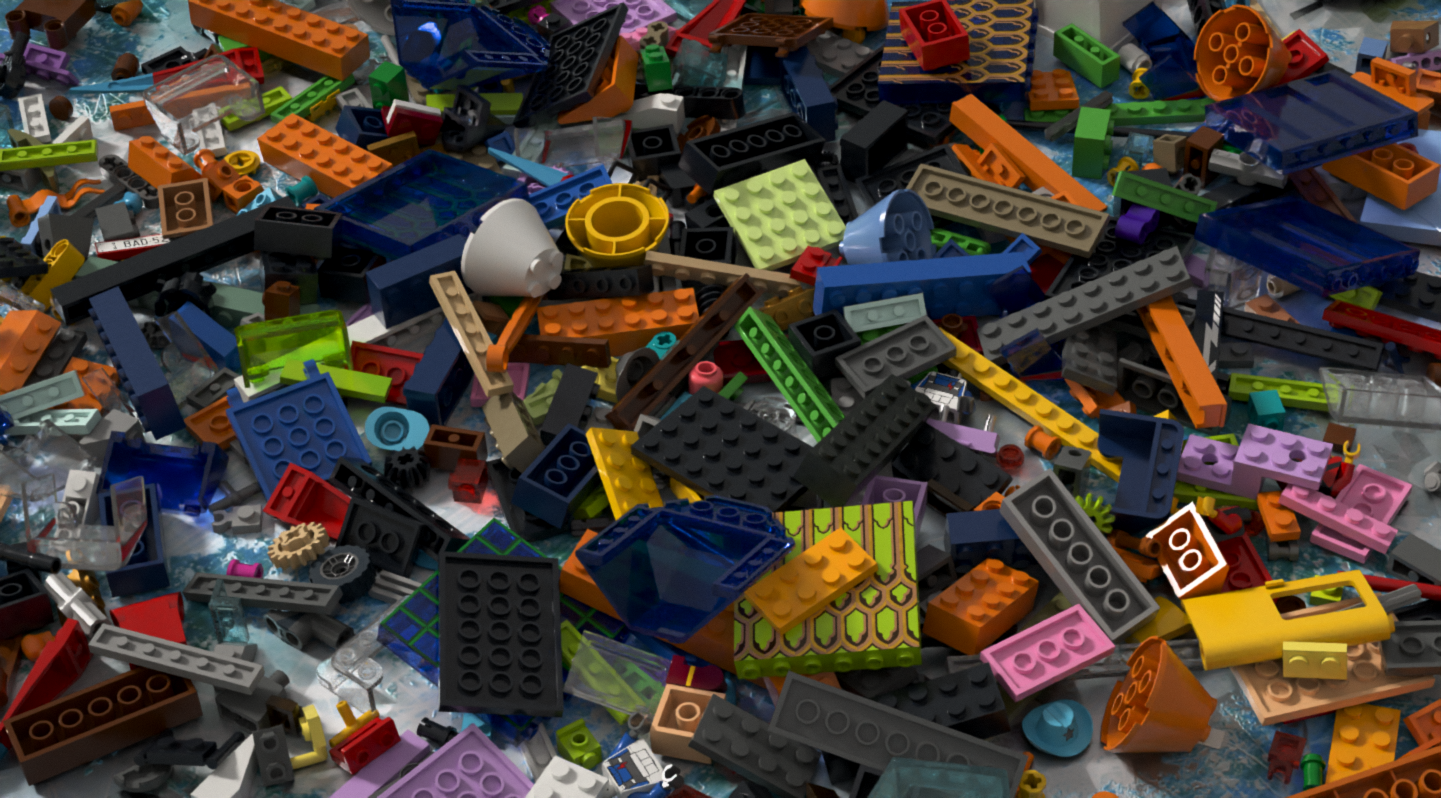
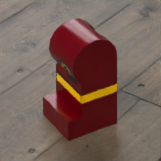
[666,655,727,694]

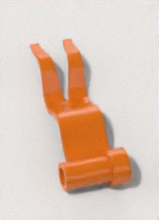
[6,178,105,227]

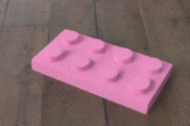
[1310,464,1413,564]
[979,604,1115,703]

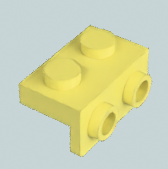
[1283,641,1348,680]

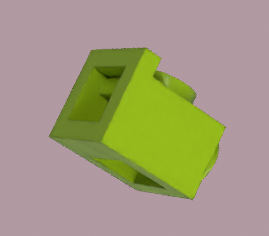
[555,718,603,770]

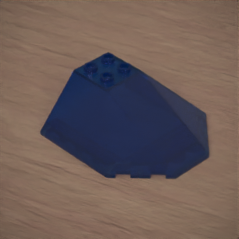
[390,0,551,92]
[575,495,796,644]

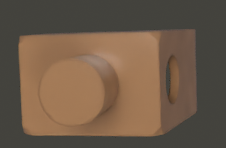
[1390,21,1439,53]

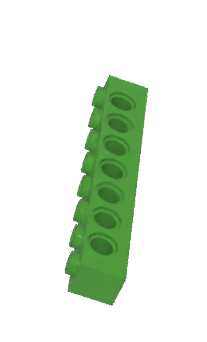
[733,306,846,442]

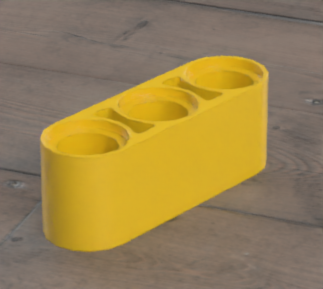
[19,239,85,312]

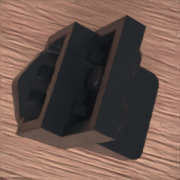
[440,85,506,152]

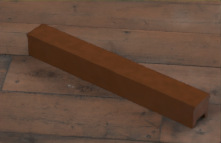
[604,273,764,431]

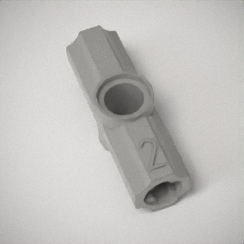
[1208,149,1289,189]
[44,572,112,639]

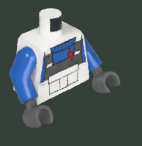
[904,369,976,425]
[602,712,684,798]

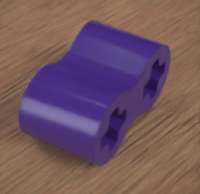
[1115,203,1160,245]

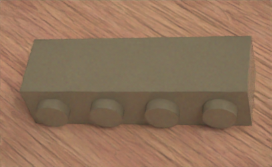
[481,392,545,473]

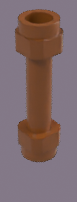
[1107,529,1163,557]

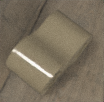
[639,21,669,49]

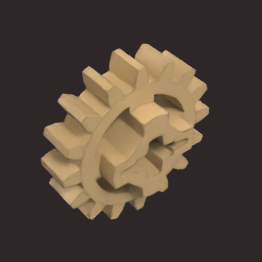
[267,522,330,570]

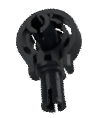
[0,31,31,99]

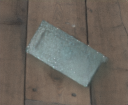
[209,579,250,644]

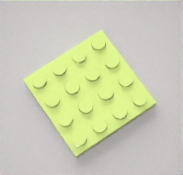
[713,159,846,271]

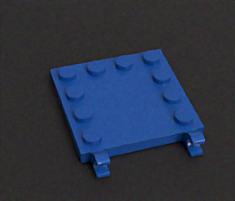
[226,359,372,502]

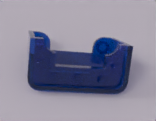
[96,431,229,517]

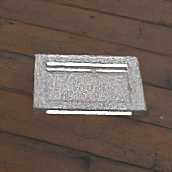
[563,630,671,723]

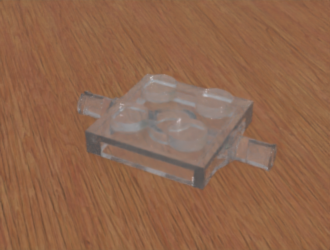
[0,280,45,312]

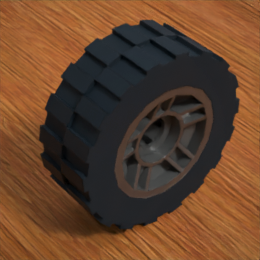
[308,545,377,604]

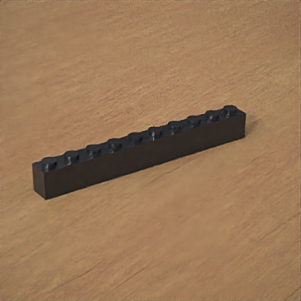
[50,196,298,326]

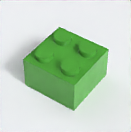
[1072,107,1115,180]

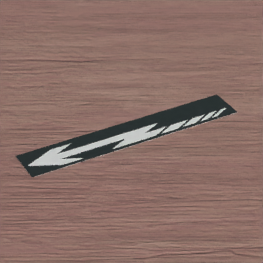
[1193,290,1224,383]

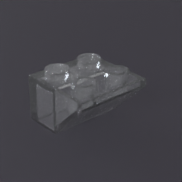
[1203,247,1264,309]

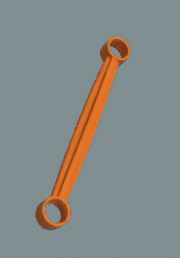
[486,292,548,373]

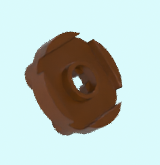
[677,115,721,154]

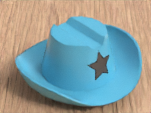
[1022,699,1093,757]

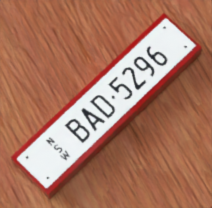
[94,234,184,261]

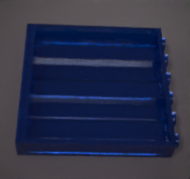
[1205,69,1418,175]
[1194,195,1421,297]

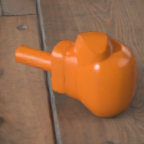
[21,631,56,662]

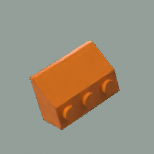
[128,136,202,189]
[1145,502,1229,600]

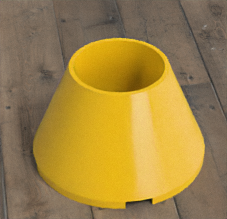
[565,183,669,268]

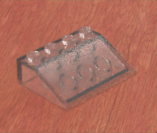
[1319,367,1441,434]

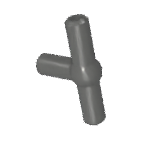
[208,481,261,515]

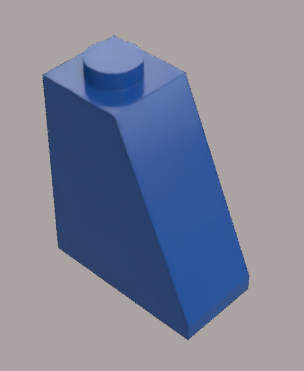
[171,301,245,372]

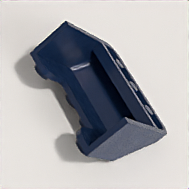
[1088,409,1184,536]

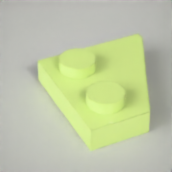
[523,369,563,426]

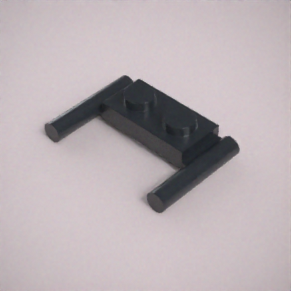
[134,728,245,770]

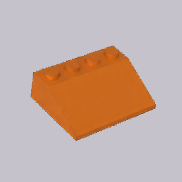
[557,35,639,125]

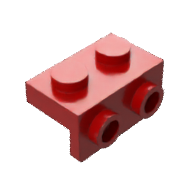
[329,717,401,775]

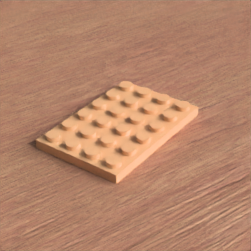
[1230,592,1435,726]

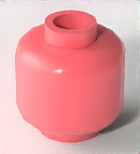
[688,361,723,395]

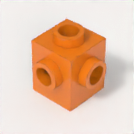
[200,158,241,202]

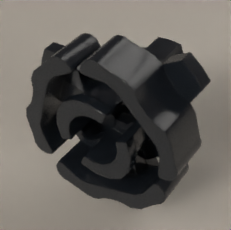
[153,272,217,328]

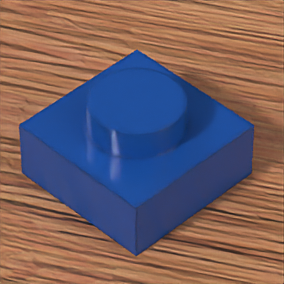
[484,131,516,163]

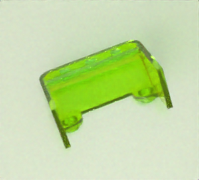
[234,310,354,388]

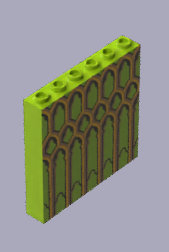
[734,501,922,679]

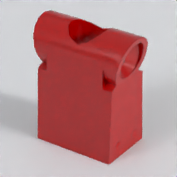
[109,591,187,670]

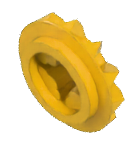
[224,150,261,177]

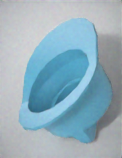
[365,407,430,451]

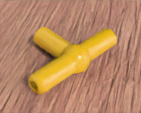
[329,700,379,748]

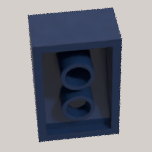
[335,105,421,151]

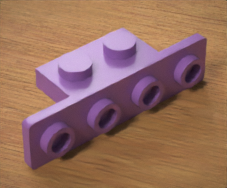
[0,43,80,86]

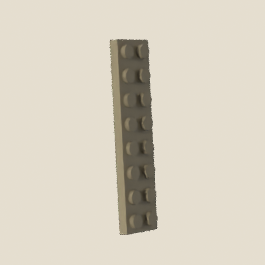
[906,164,1110,258]

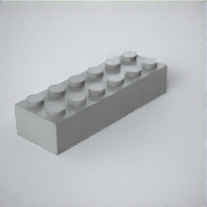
[999,468,1160,646]

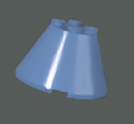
[839,189,936,265]

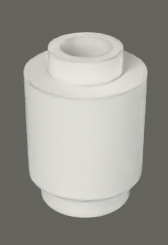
[1118,43,1152,73]

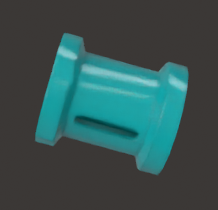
[285,176,318,207]

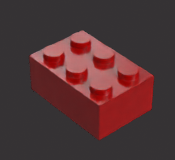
[899,0,970,71]

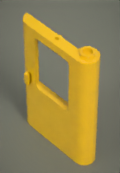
[1181,569,1395,671]

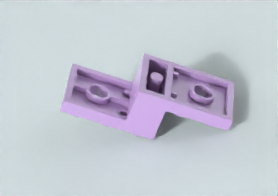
[1176,423,1333,500]

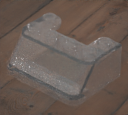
[142,55,265,155]
[316,595,438,717]

